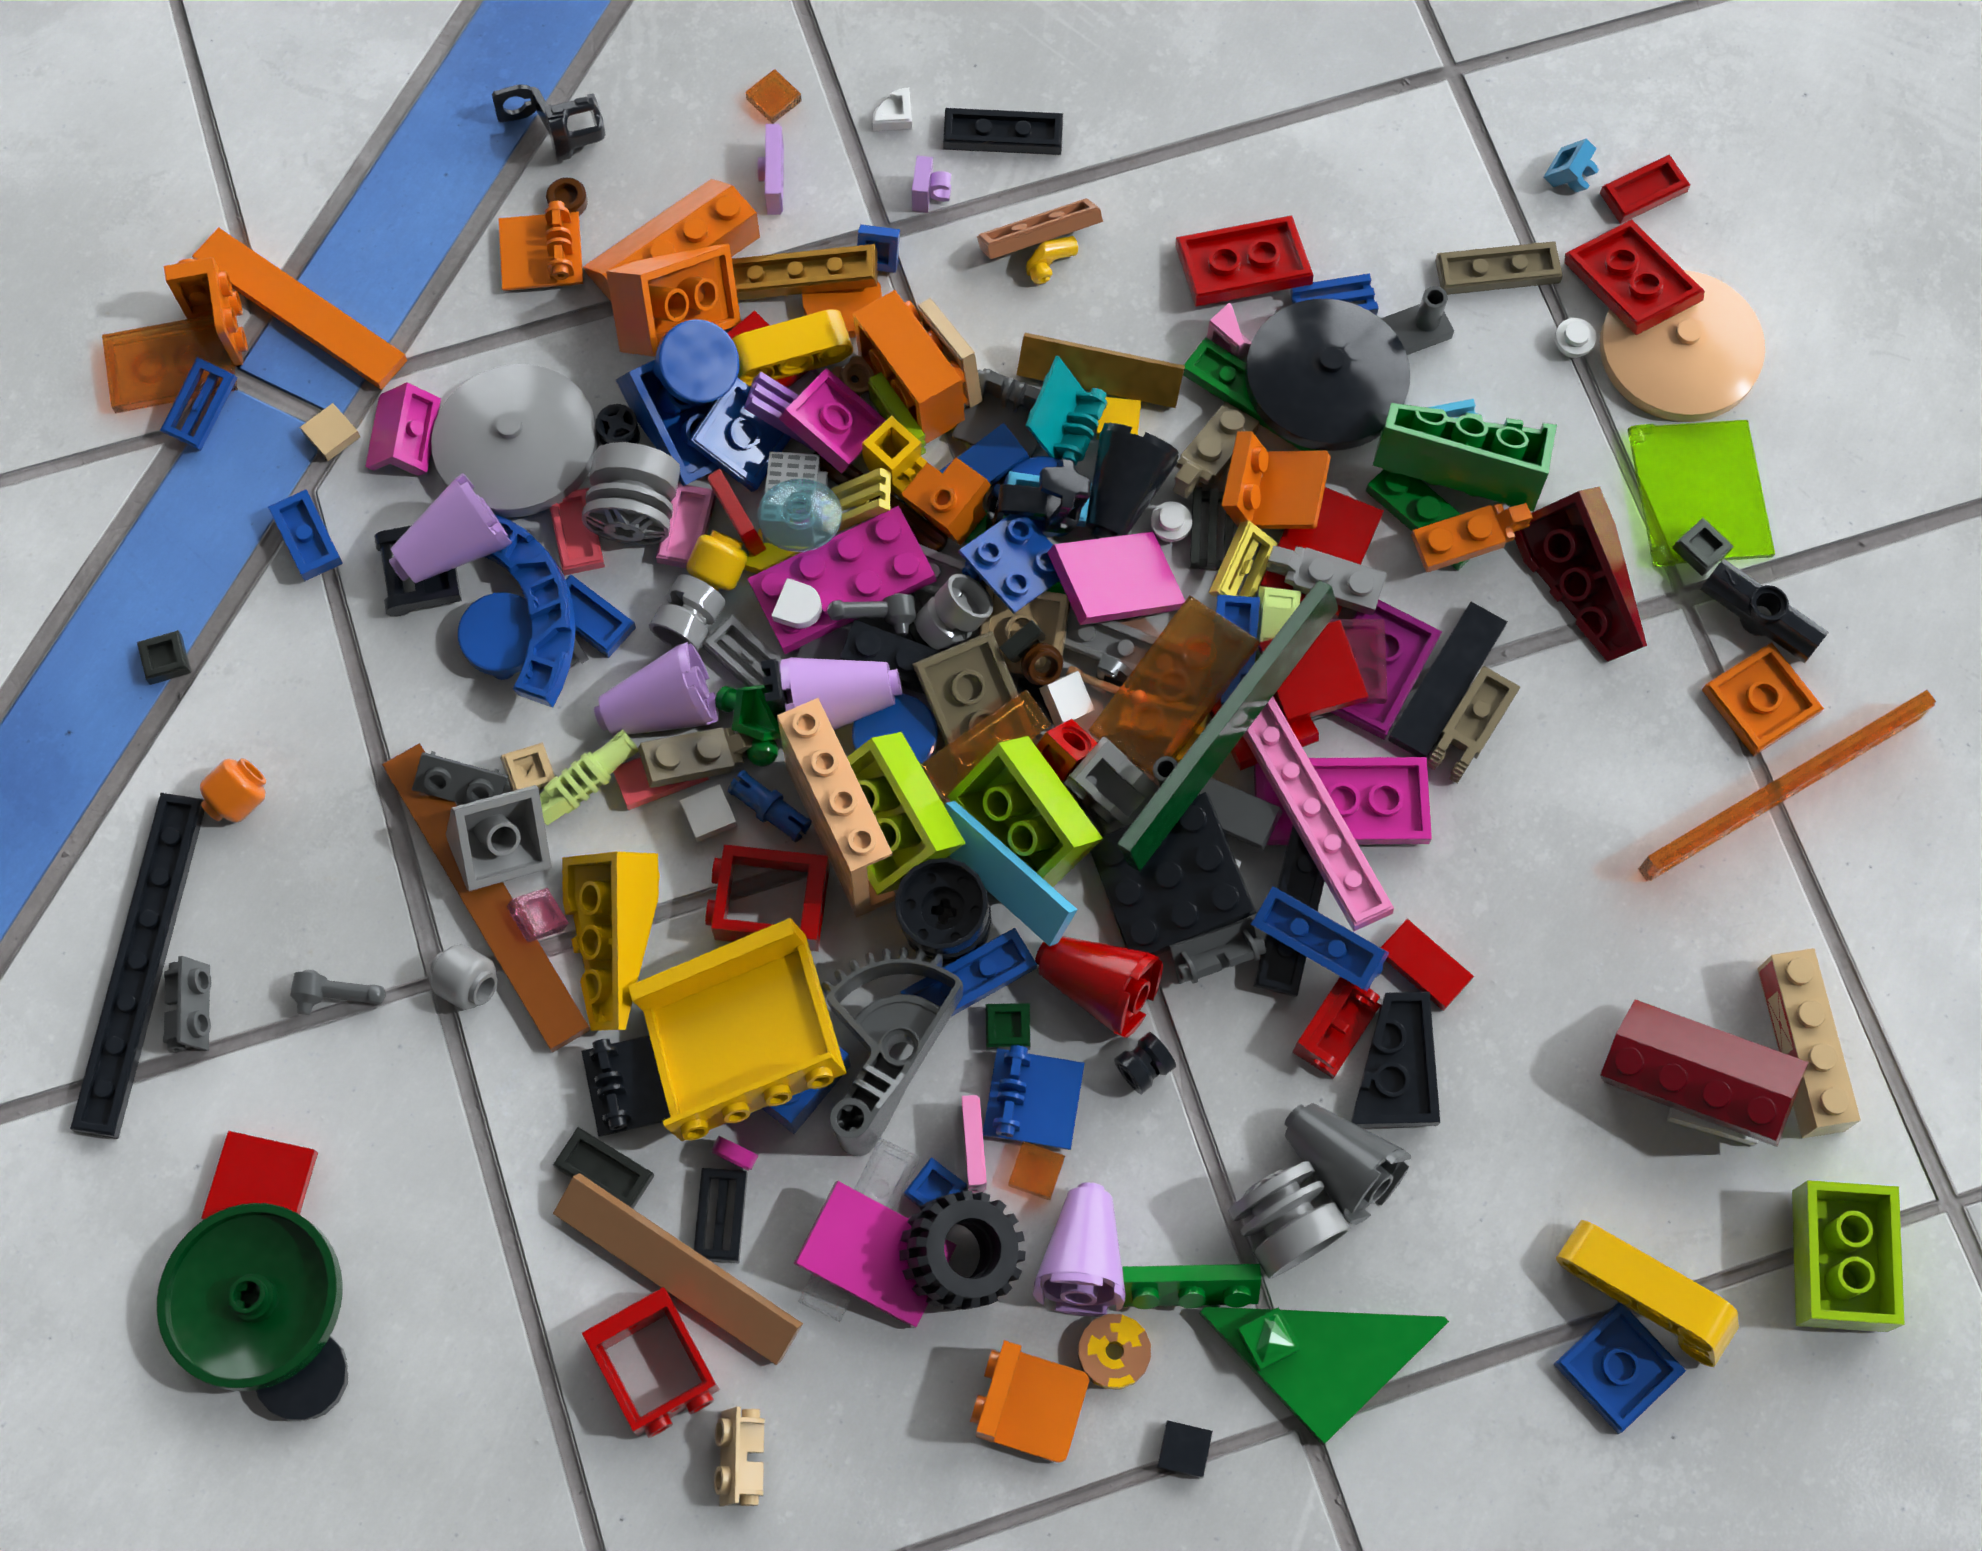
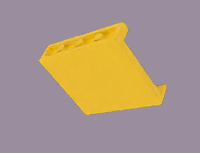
[629,918,846,1141]

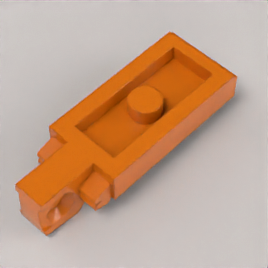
[1411,503,1533,572]

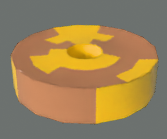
[1078,1314,1151,1389]

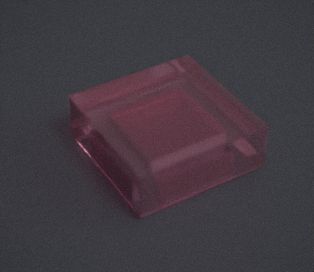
[507,888,568,942]

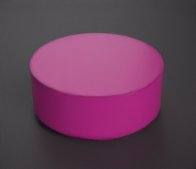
[711,1136,758,1171]

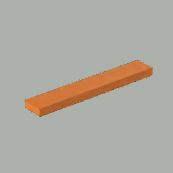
[192,227,408,390]

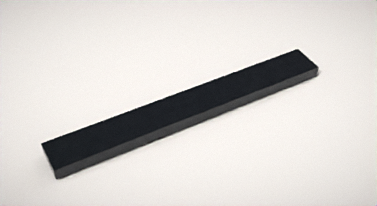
[70,793,205,1139]

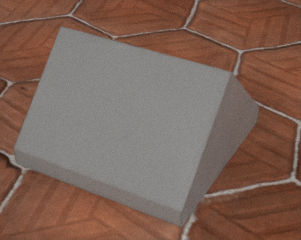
[446,785,552,891]

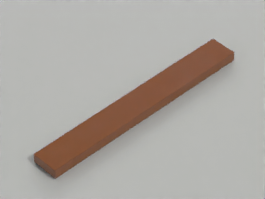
[382,743,590,1053]

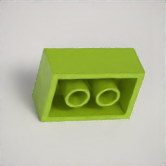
[847,732,966,895]
[947,736,1103,887]
[1792,1180,1905,1332]

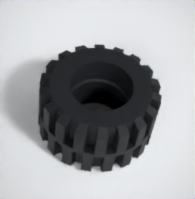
[899,1191,1026,1311]

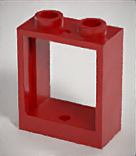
[705,844,830,952]
[582,1287,720,1438]

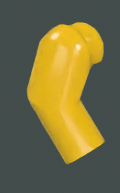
[1026,236,1078,284]

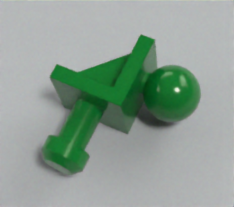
[715,685,781,767]

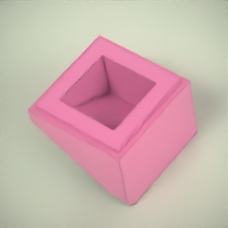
[1207,303,1252,360]

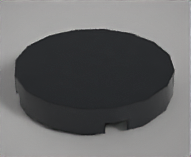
[256,1336,349,1421]

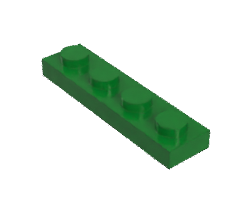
[1183,337,1323,451]

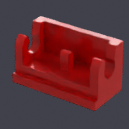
[1292,977,1381,1079]

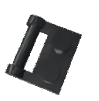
[374,525,462,616]

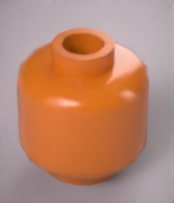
[200,758,266,822]

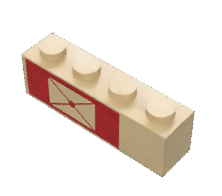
[1757,948,1861,1139]

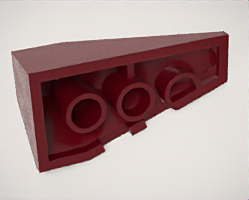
[1514,486,1647,662]

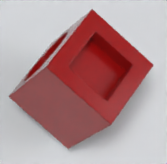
[1036,719,1097,783]

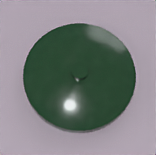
[156,1203,343,1391]

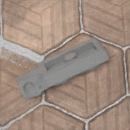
[1266,546,1387,615]

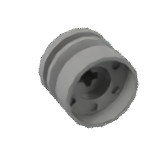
[582,442,680,545]
[1228,1161,1351,1279]

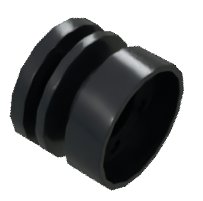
[895,858,992,964]

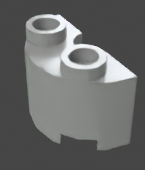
[1063,736,1159,826]

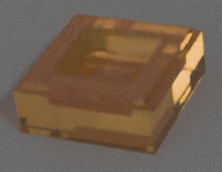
[746,69,802,124]
[1008,1141,1065,1201]

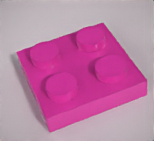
[779,368,886,473]

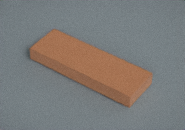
[977,198,1103,259]

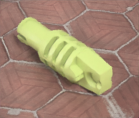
[539,729,639,825]

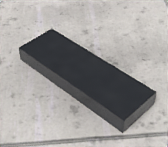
[943,108,1063,155]

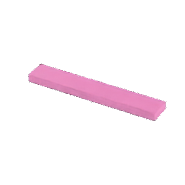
[1243,696,1394,932]

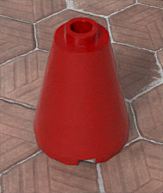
[1035,936,1163,1038]

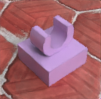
[912,155,951,213]

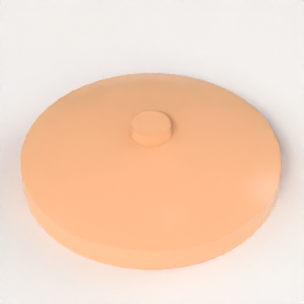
[1599,270,1765,422]

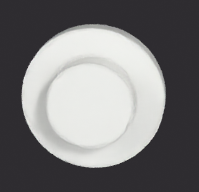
[1555,318,1597,358]
[1150,501,1192,542]

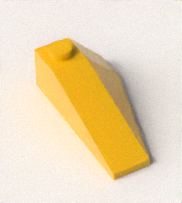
[562,851,660,1031]

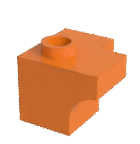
[901,457,991,546]

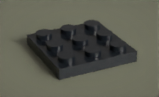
[1090,792,1257,956]

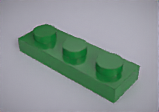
[1366,469,1470,571]
[1122,1264,1262,1309]

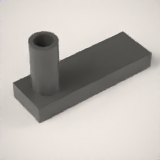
[1381,286,1454,355]
[1153,756,1283,850]

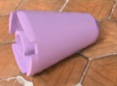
[389,473,512,583]
[594,642,719,736]
[780,657,902,730]
[1033,1182,1125,1316]

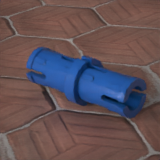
[727,770,812,843]

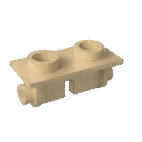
[714,1406,765,1507]

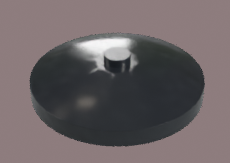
[1245,299,1410,451]

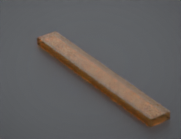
[1638,690,1936,881]

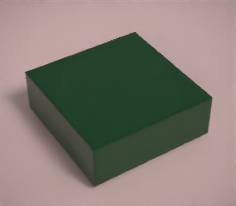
[985,1003,1031,1051]

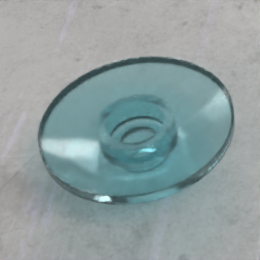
[757,479,842,552]

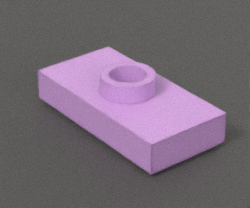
[758,124,784,215]

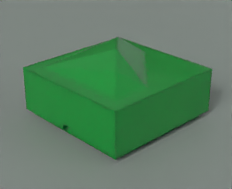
[1237,1307,1301,1372]

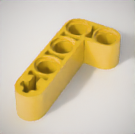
[1556,1220,1739,1367]

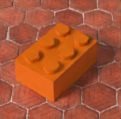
[853,290,967,444]

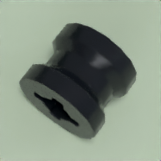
[596,404,641,445]

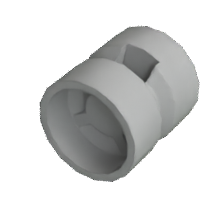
[649,574,726,652]
[915,574,993,652]

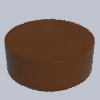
[546,177,588,216]

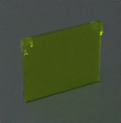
[1627,420,1775,567]

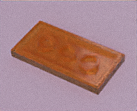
[1088,595,1260,779]

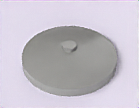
[431,364,599,517]

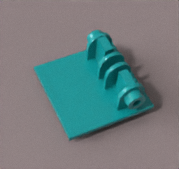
[1025,356,1108,466]

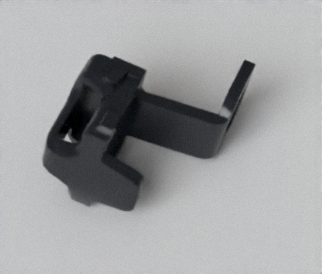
[492,84,606,162]
[986,459,1091,534]

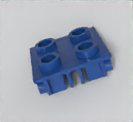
[958,514,1060,614]
[983,1045,1085,1150]

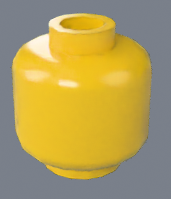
[686,530,748,592]

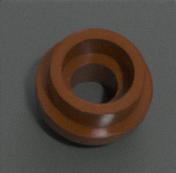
[1020,643,1063,685]

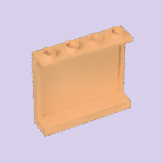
[777,698,896,918]

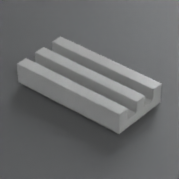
[703,615,783,687]

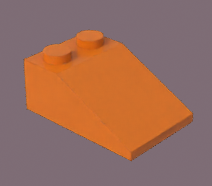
[606,244,741,357]

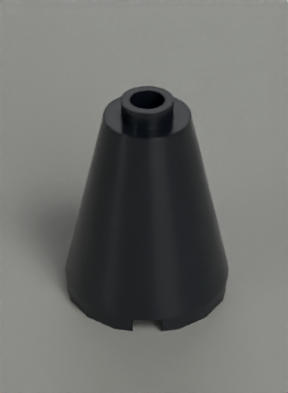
[1086,423,1179,539]

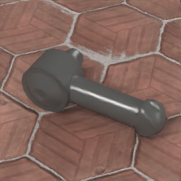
[827,593,916,637]
[290,970,386,1015]

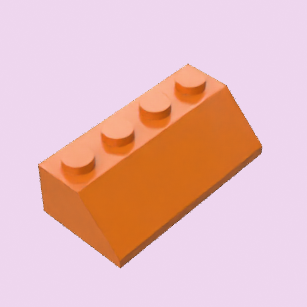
[583,179,760,301]

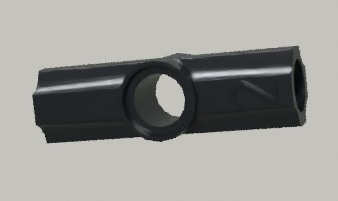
[1700,559,1829,663]

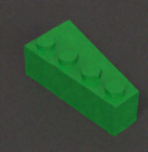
[1372,403,1557,512]

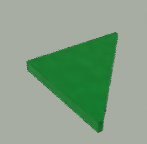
[1199,1307,1449,1445]

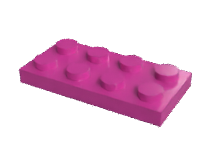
[747,506,937,654]
[1254,757,1432,845]

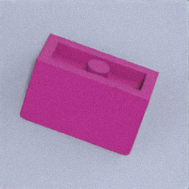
[365,382,441,476]

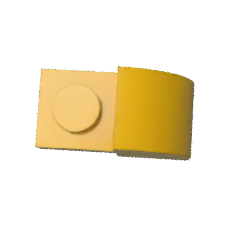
[862,415,927,516]

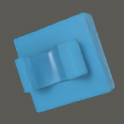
[1544,138,1599,192]

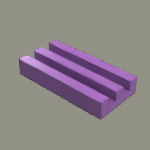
[744,372,814,450]

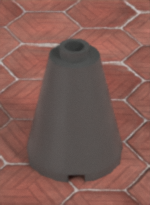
[1284,1103,1411,1225]

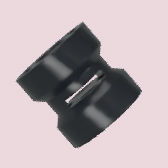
[1114,1032,1176,1094]

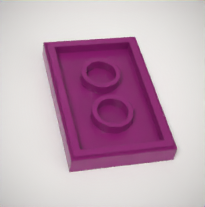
[1330,599,1442,740]

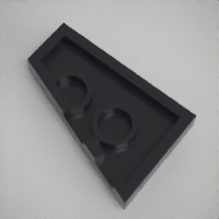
[1350,992,1440,1128]

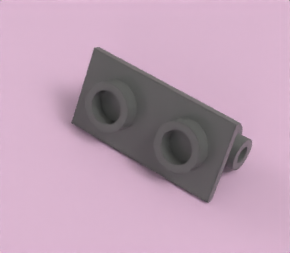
[412,751,508,804]
[1169,917,1266,984]
[163,956,211,1052]

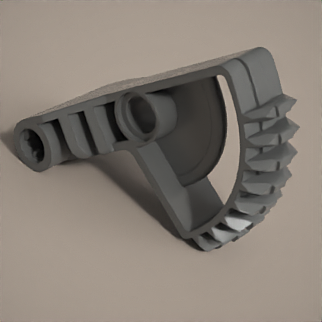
[821,947,963,1156]

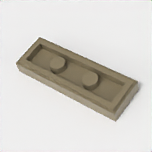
[1435,241,1563,295]

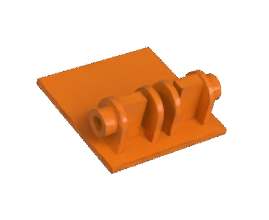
[499,201,584,291]

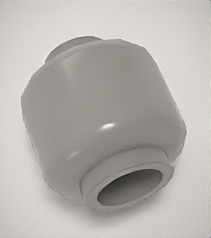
[430,944,498,1010]

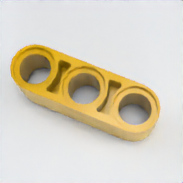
[732,309,854,386]

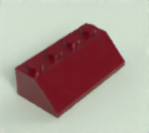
[1600,999,1809,1147]

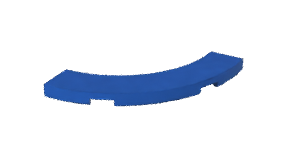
[484,514,576,708]

